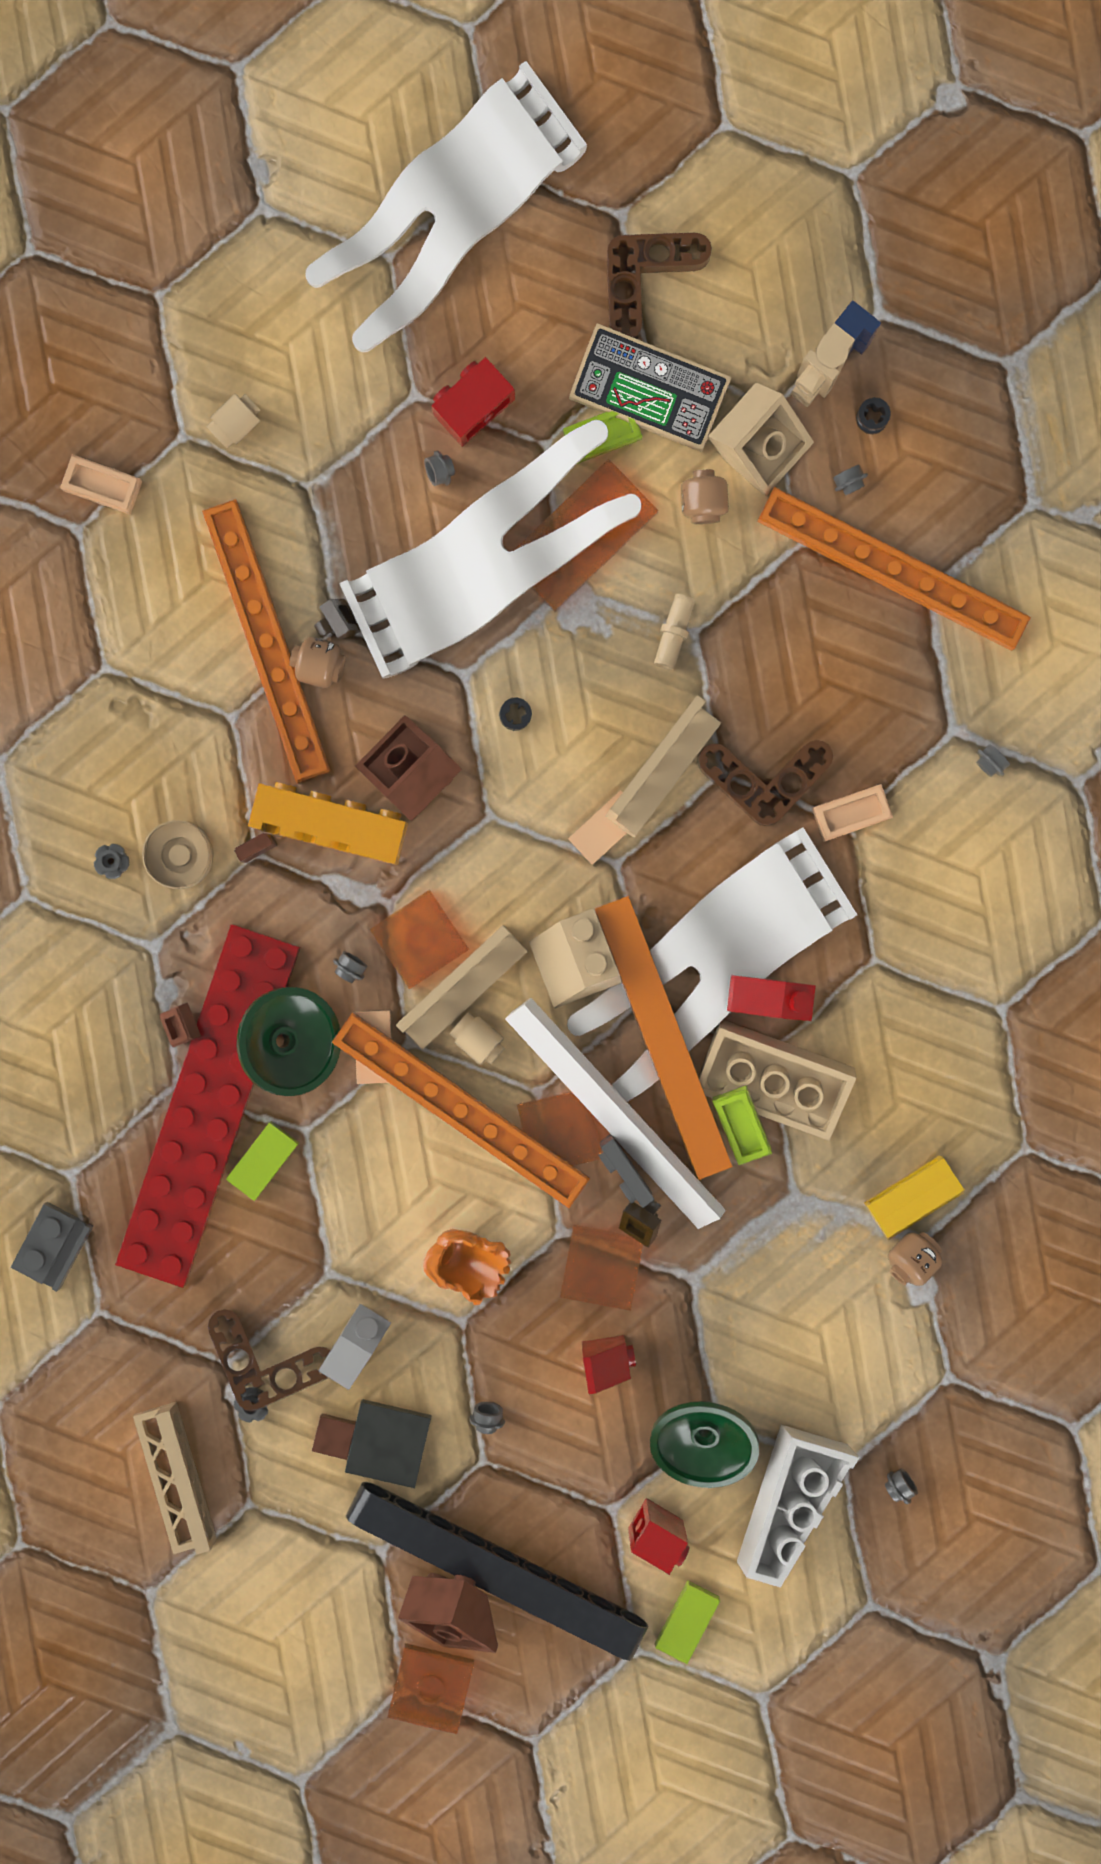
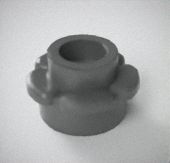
[424,451,455,486]
[833,465,868,496]
[976,744,1010,777]
[94,844,129,879]
[333,951,368,983]
[234,1387,269,1423]
[470,1402,505,1434]
[885,1468,918,1504]

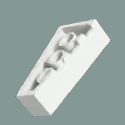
[737,1425,860,1587]

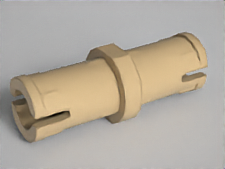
[654,594,695,670]

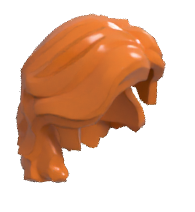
[423,1229,511,1305]

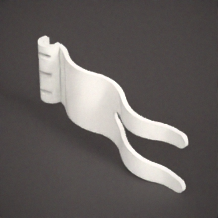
[305,61,587,352]
[339,420,641,679]
[567,827,857,1102]

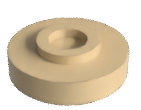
[142,820,213,889]

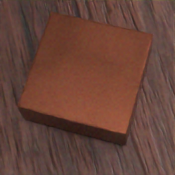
[234,833,277,863]
[159,1002,201,1048]
[312,1413,356,1460]

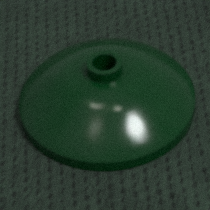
[237,987,341,1096]
[650,1401,759,1488]

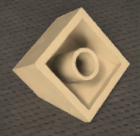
[708,383,814,496]
[529,908,621,1009]

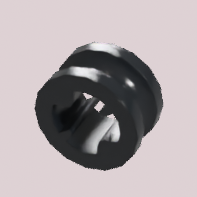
[856,397,891,435]
[499,697,532,731]

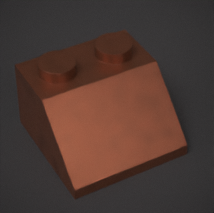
[355,715,462,821]
[398,1573,498,1653]

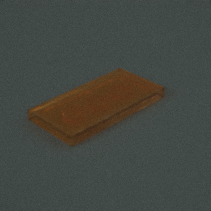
[513,459,659,612]

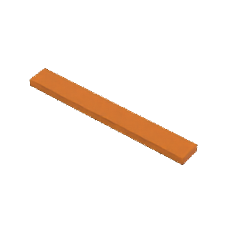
[757,487,1031,651]
[202,499,332,784]
[594,896,733,1180]
[332,1012,590,1208]

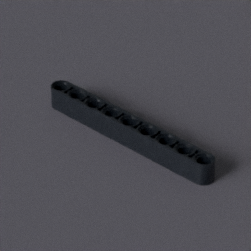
[346,1482,649,1661]

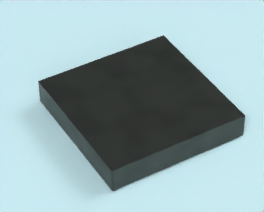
[345,1399,432,1489]

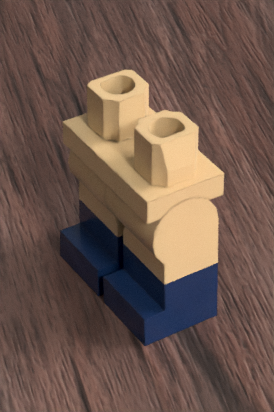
[791,300,881,407]

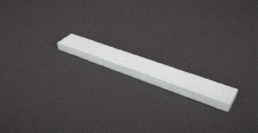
[505,998,726,1229]

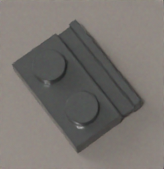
[598,1134,655,1208]
[10,1202,93,1292]

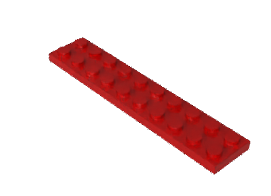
[115,924,301,1288]

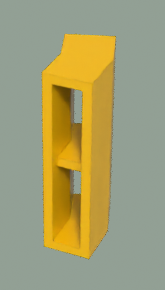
[864,1155,965,1240]

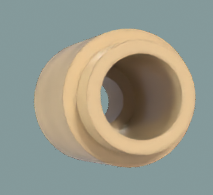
[206,394,261,448]
[450,1013,505,1065]

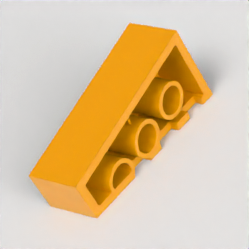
[248,782,408,865]

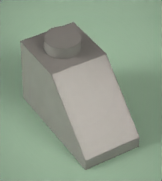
[318,1304,391,1390]

